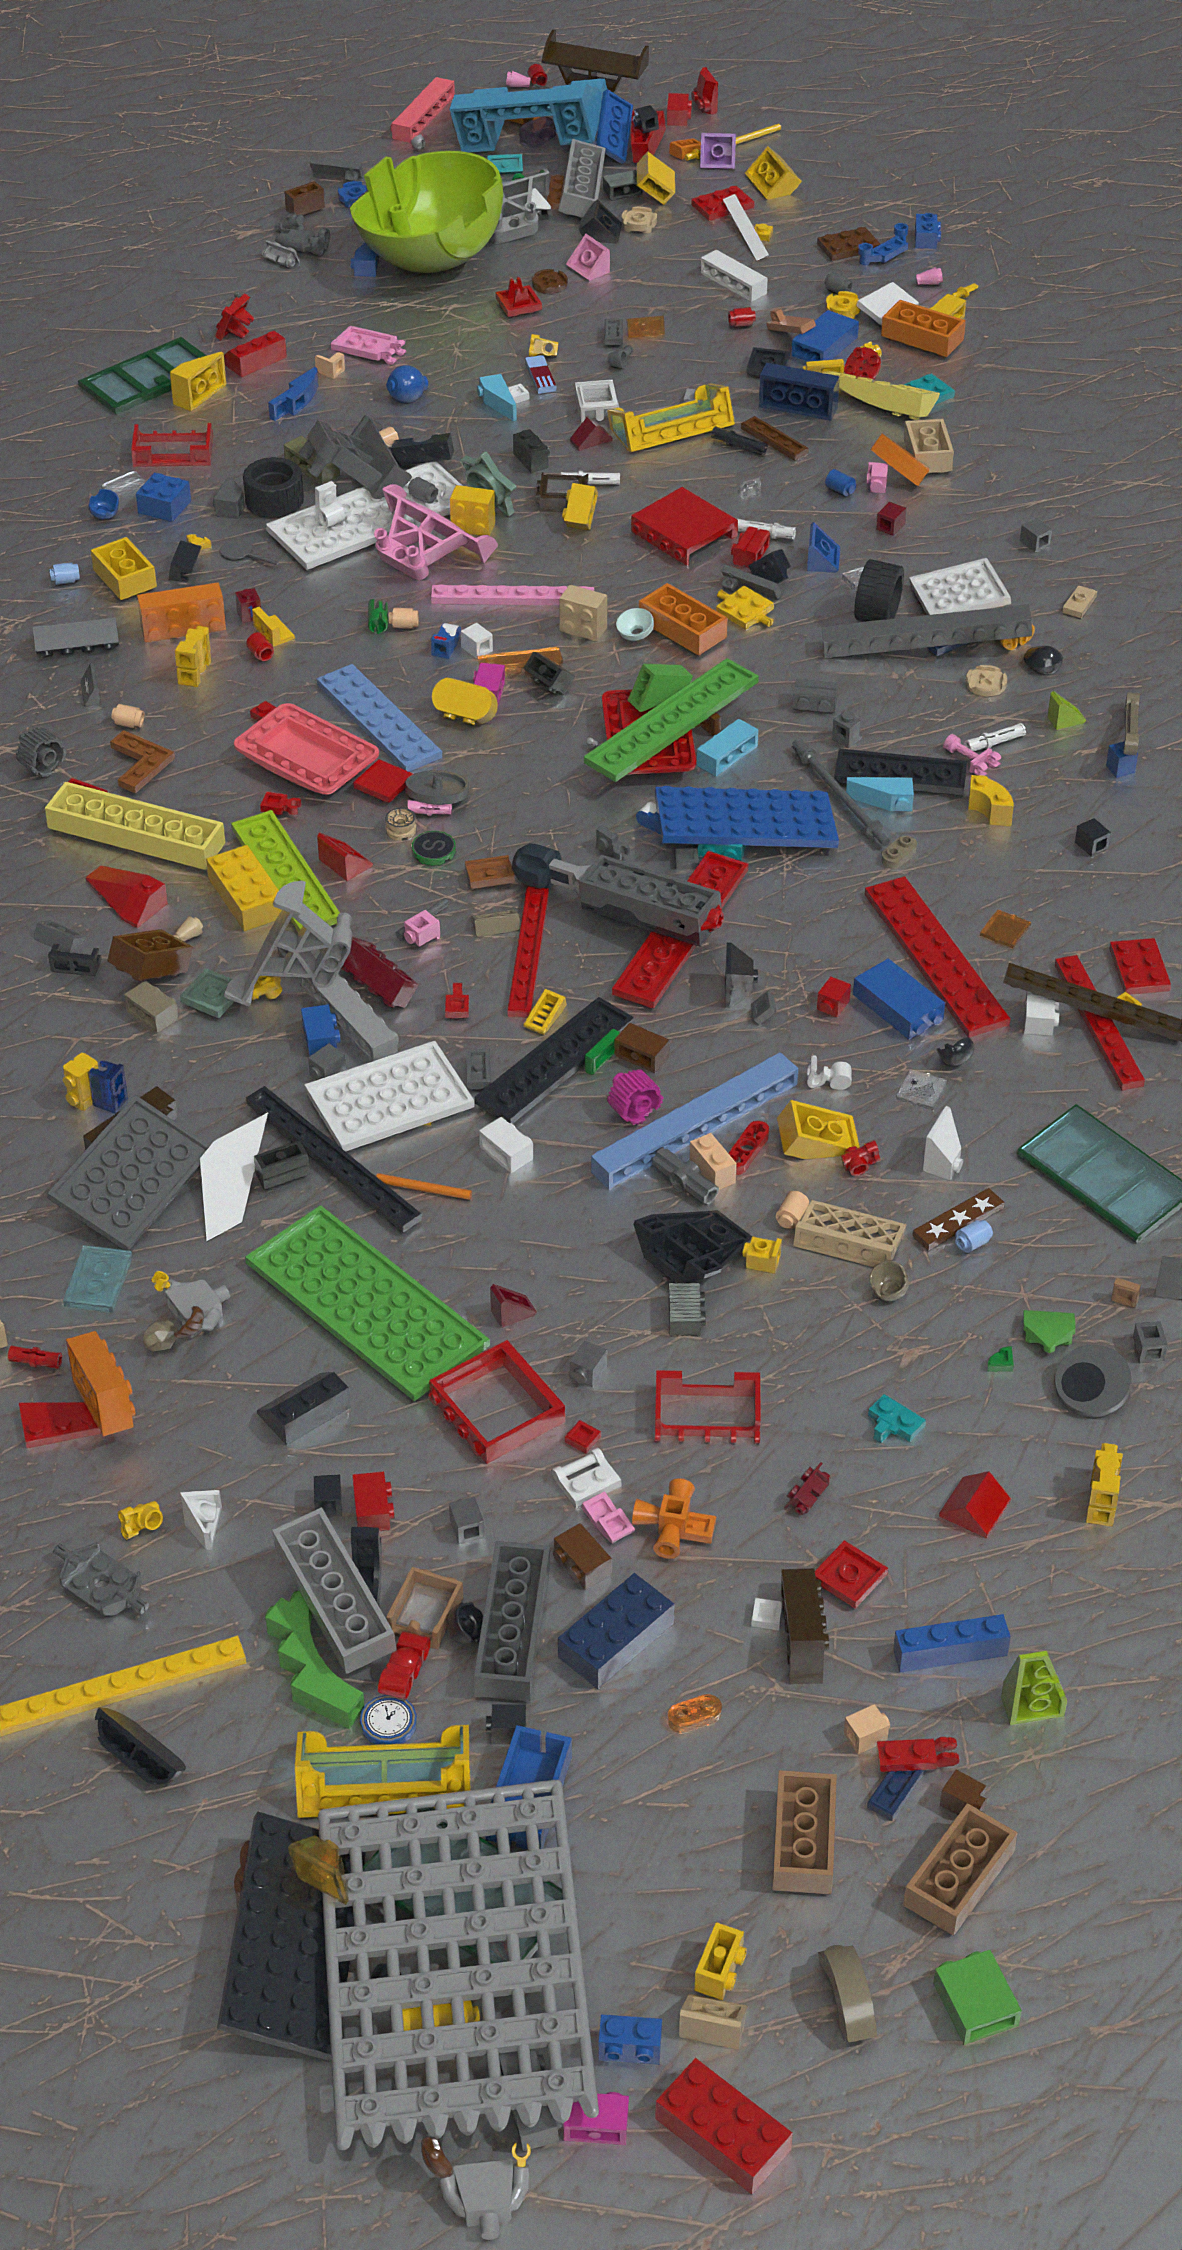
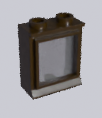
[535,472,589,512]

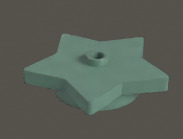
[460,451,517,517]

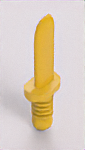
[952,283,979,298]

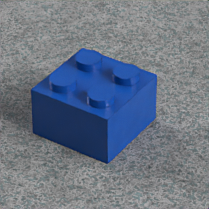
[136,472,191,522]

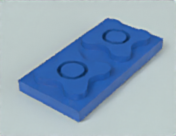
[596,89,633,164]

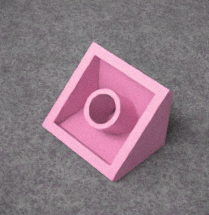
[566,234,610,281]

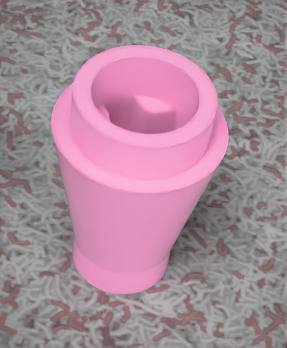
[506,71,531,88]
[916,267,943,285]

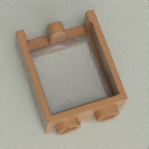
[386,1567,464,1649]

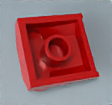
[691,67,718,115]

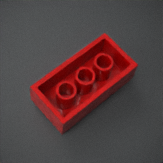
[655,2058,793,2195]

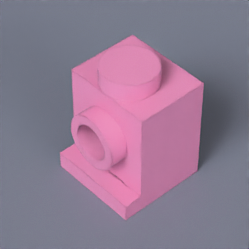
[867,462,888,493]
[404,910,440,947]

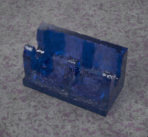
[88,1061,128,1114]

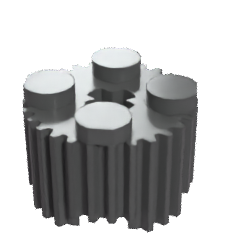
[16,727,67,777]

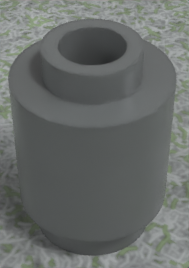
[824,272,853,294]
[408,477,438,503]

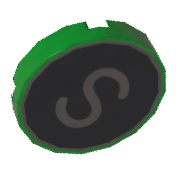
[412,831,456,866]

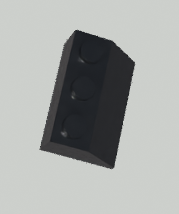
[257,1372,351,1445]

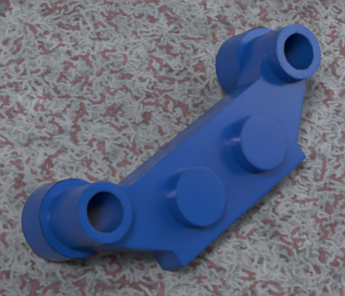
[858,223,908,265]

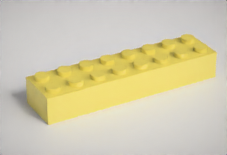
[45,782,225,870]

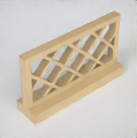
[793,1200,907,1267]

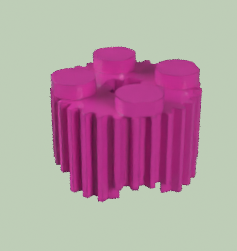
[607,1069,664,1125]

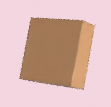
[1111,1278,1141,1308]

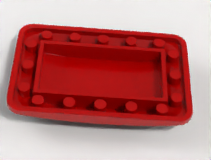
[602,689,696,775]

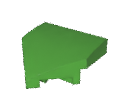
[1023,1310,1076,1353]

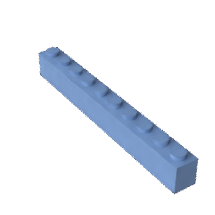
[591,1052,798,1189]

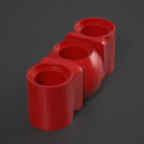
[378,1631,431,1700]

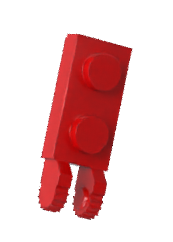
[876,1737,960,1772]

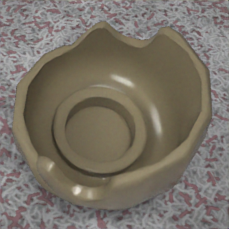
[869,1260,909,1301]

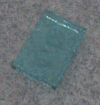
[63,1245,133,1313]

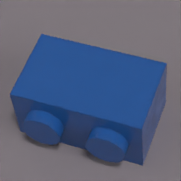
[301,1004,341,1057]

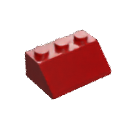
[224,331,287,378]

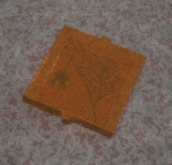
[980,910,1031,949]

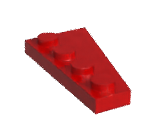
[19,1402,102,1449]

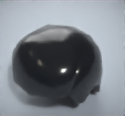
[936,1037,974,1066]
[447,1602,483,1644]

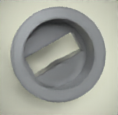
[411,135,426,150]

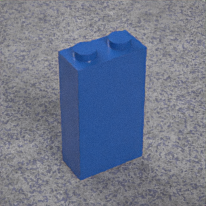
[791,310,859,362]
[853,958,945,1040]

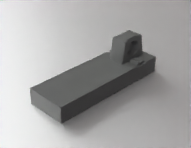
[309,157,364,182]
[721,564,782,600]

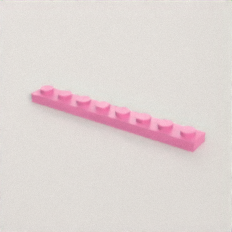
[431,584,594,605]

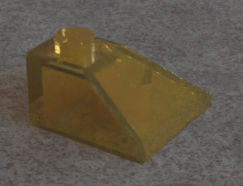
[288,1836,349,1905]

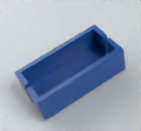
[485,1725,572,1850]

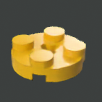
[825,291,861,319]

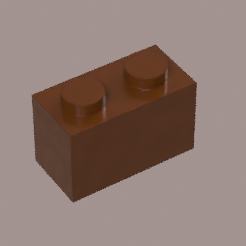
[284,181,325,215]
[615,1022,670,1073]
[553,1523,612,1590]

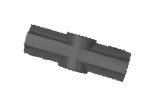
[652,1147,719,1204]

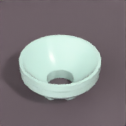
[616,608,654,641]

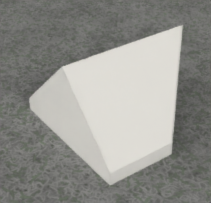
[531,188,552,215]
[180,1490,222,1550]

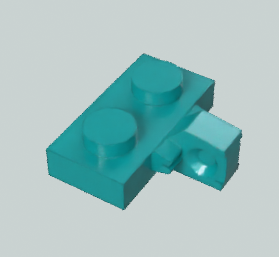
[868,1394,926,1443]

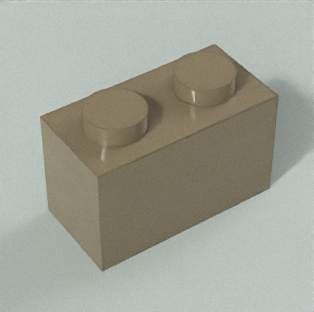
[124,981,178,1033]

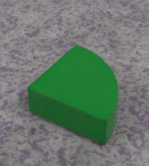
[987,1346,1014,1372]

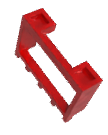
[131,423,213,467]
[655,1370,761,1444]

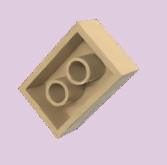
[904,419,954,473]

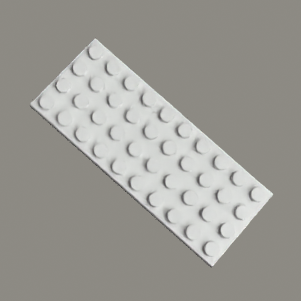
[266,461,463,570]

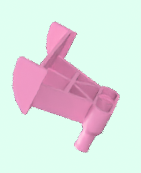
[374,484,498,580]

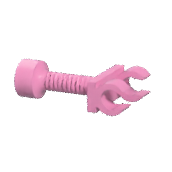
[943,734,1002,776]

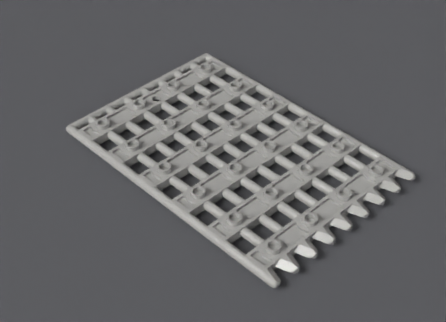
[318,1779,599,2150]

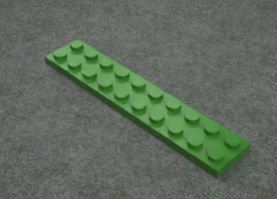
[584,658,759,782]

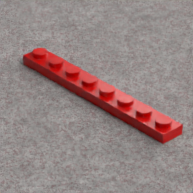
[1055,955,1145,1091]

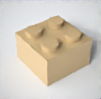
[559,585,607,642]

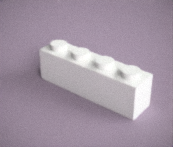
[701,250,767,302]

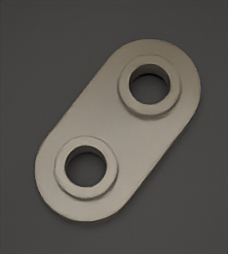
[882,835,917,869]

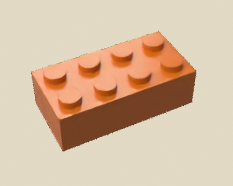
[881,300,966,357]
[137,582,226,643]
[639,583,727,656]
[66,1331,136,1436]

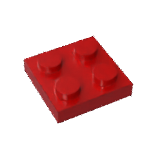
[815,1540,888,1609]

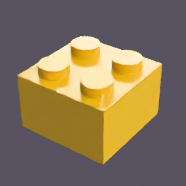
[450,485,495,536]

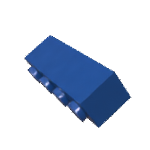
[893,1614,1011,1673]

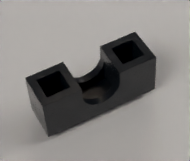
[391,433,454,466]

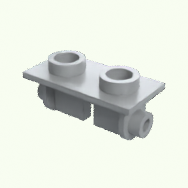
[262,240,300,267]

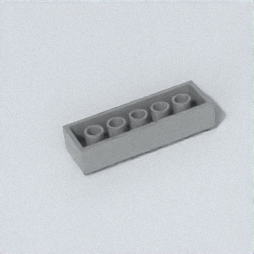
[558,139,606,218]
[272,1507,396,1674]

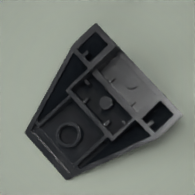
[633,1210,753,1283]

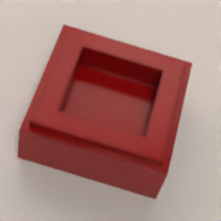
[565,1420,601,1454]

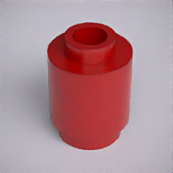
[527,64,548,86]
[728,307,756,328]
[246,632,274,661]

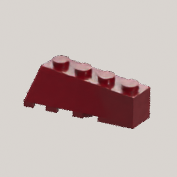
[341,936,419,1008]

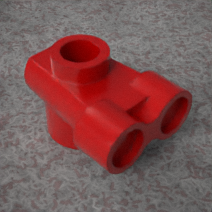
[841,1140,881,1176]

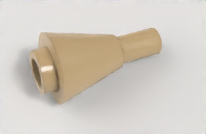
[174,916,203,941]

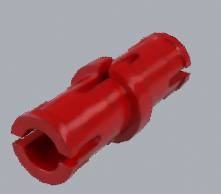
[8,1345,62,1369]

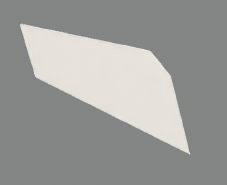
[200,1113,268,1241]

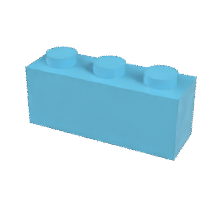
[696,719,758,776]

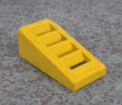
[523,989,567,1035]

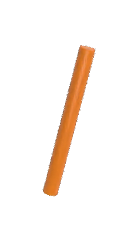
[376,1173,472,1200]

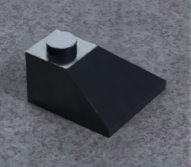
[579,199,622,244]
[725,942,758,1008]

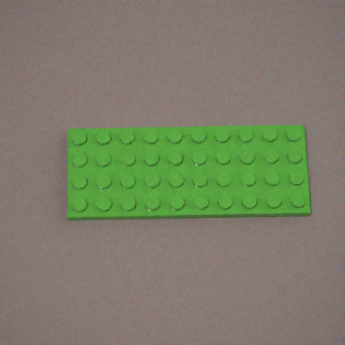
[245,1205,490,1401]

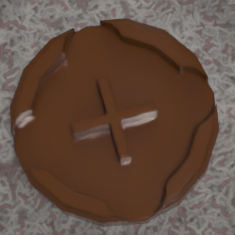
[532,269,568,294]

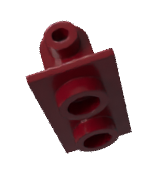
[784,1462,831,1515]

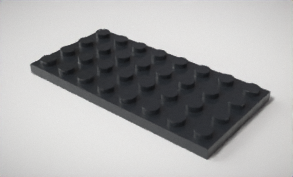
[217,1811,366,2061]

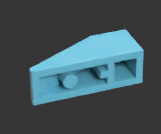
[477,374,517,421]
[846,777,914,811]

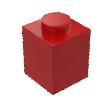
[817,976,851,1017]

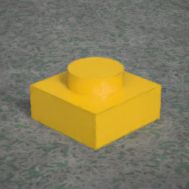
[754,224,773,242]

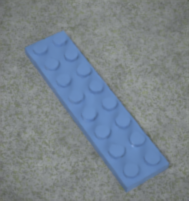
[317,664,442,772]

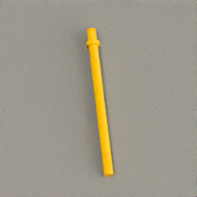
[684,124,781,161]

